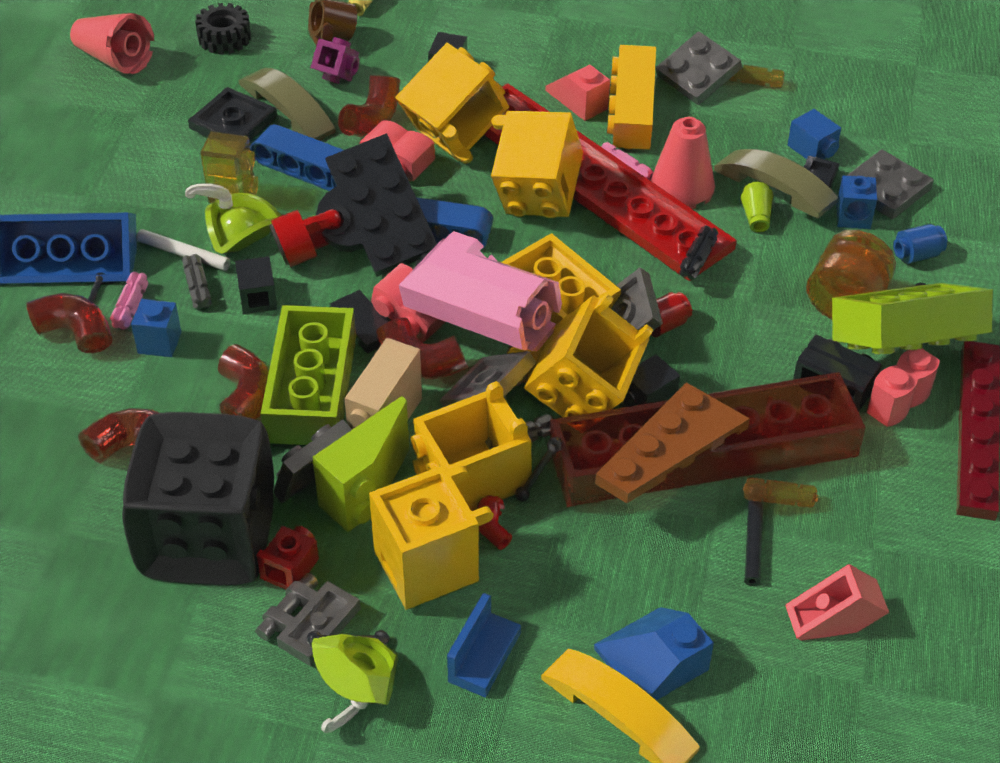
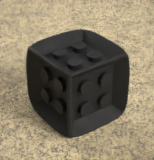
[122,412,274,585]

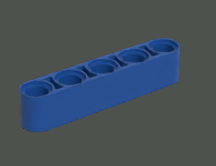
[250,124,343,191]
[416,197,494,249]

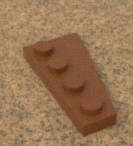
[595,382,750,503]

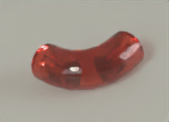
[338,76,401,137]
[26,293,113,353]
[376,318,469,380]
[218,344,269,420]
[78,408,159,463]

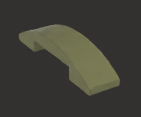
[239,68,336,141]
[714,149,838,218]

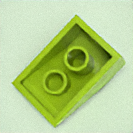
[312,396,409,532]

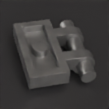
[255,573,361,666]

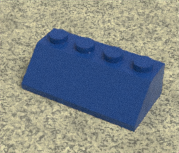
[0,212,137,284]

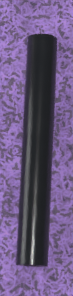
[744,483,764,586]

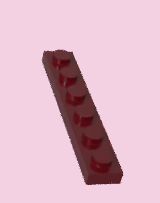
[956,341,1000,521]

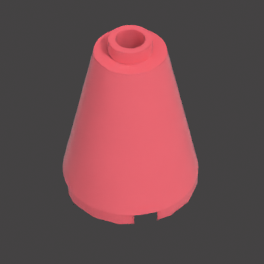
[70,13,154,74]
[651,117,715,209]

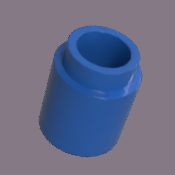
[893,224,947,264]

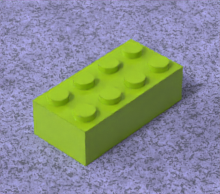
[832,283,993,354]
[261,305,356,445]

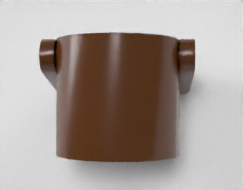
[308,0,357,46]

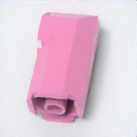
[399,231,562,351]

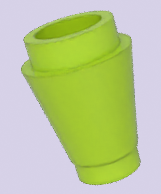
[741,182,774,232]

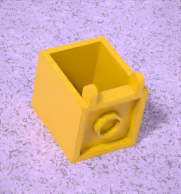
[395,43,510,164]
[491,111,583,218]
[524,293,653,431]
[410,381,532,511]
[369,465,494,610]

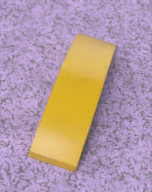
[541,649,700,763]

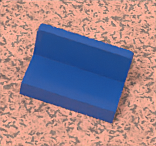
[447,593,521,698]

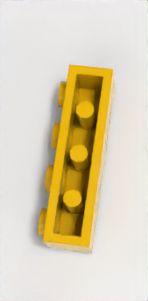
[607,45,656,150]

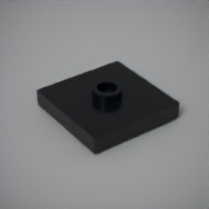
[188,87,278,151]

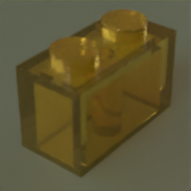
[200,132,258,203]

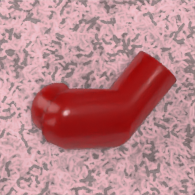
[477,495,512,550]

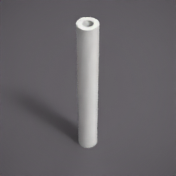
[137,229,230,271]

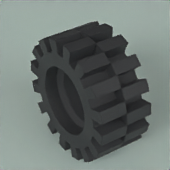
[195,3,251,54]

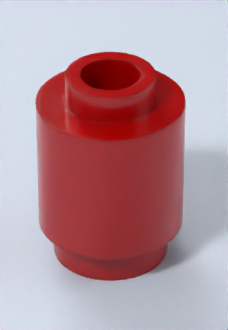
[651,292,692,337]

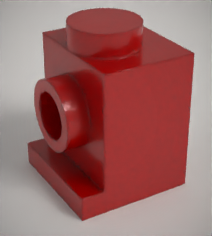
[256,526,319,590]

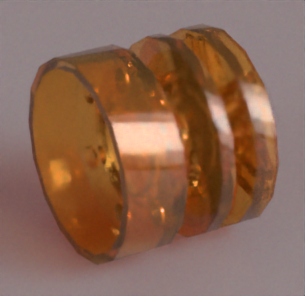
[806,230,896,320]

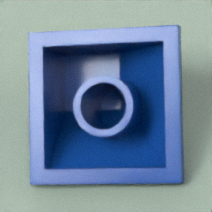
[594,607,714,701]

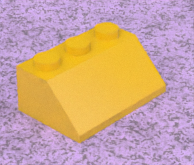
[501,233,621,324]

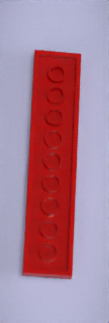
[484,83,737,281]

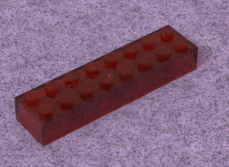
[550,372,866,507]

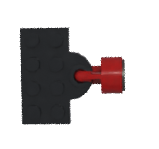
[269,133,437,277]

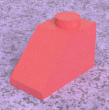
[545,65,610,121]
[785,564,889,641]

